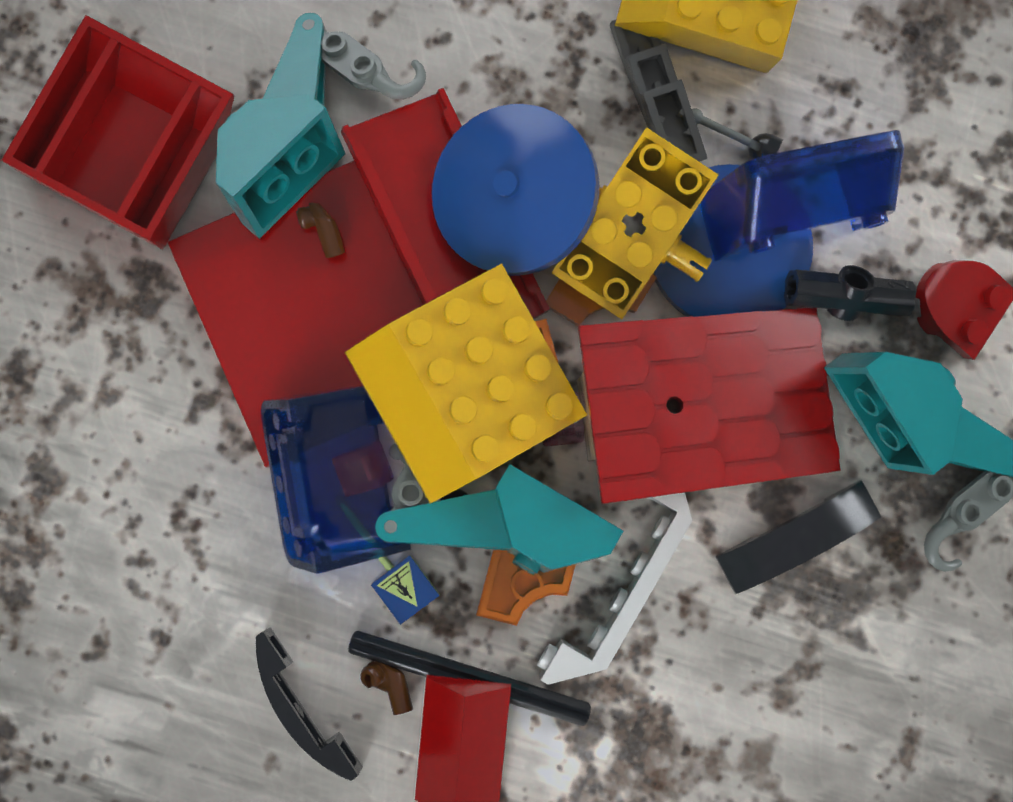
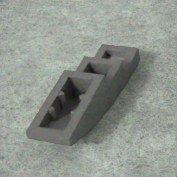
[609,20,708,162]

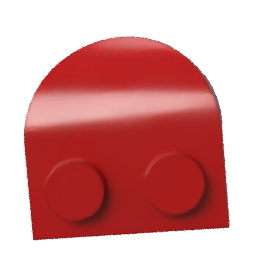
[915,260,1013,360]

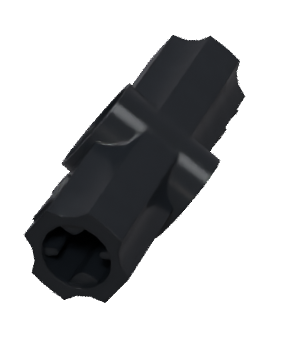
[784,265,917,321]

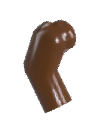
[296,202,345,258]
[360,661,413,715]

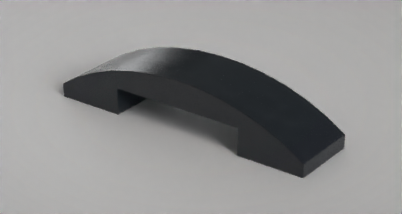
[716,480,882,594]
[256,627,363,781]

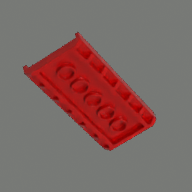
[341,88,550,319]

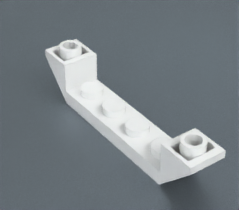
[537,493,692,685]

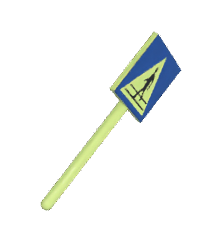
[335,495,440,625]

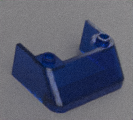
[699,130,905,261]

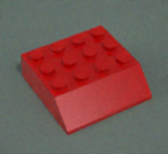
[1,15,235,250]

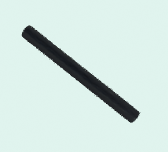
[348,631,591,726]

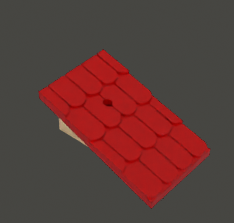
[577,308,841,504]

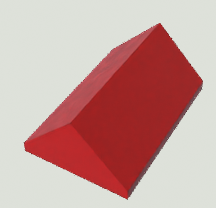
[415,675,511,802]

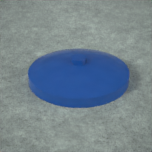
[432,104,600,276]
[653,164,813,317]

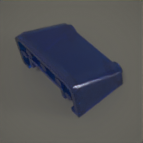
[261,385,411,574]

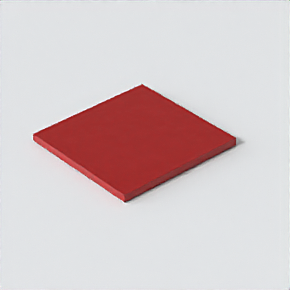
[168,161,423,468]

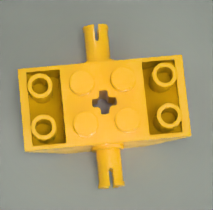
[552,127,719,320]

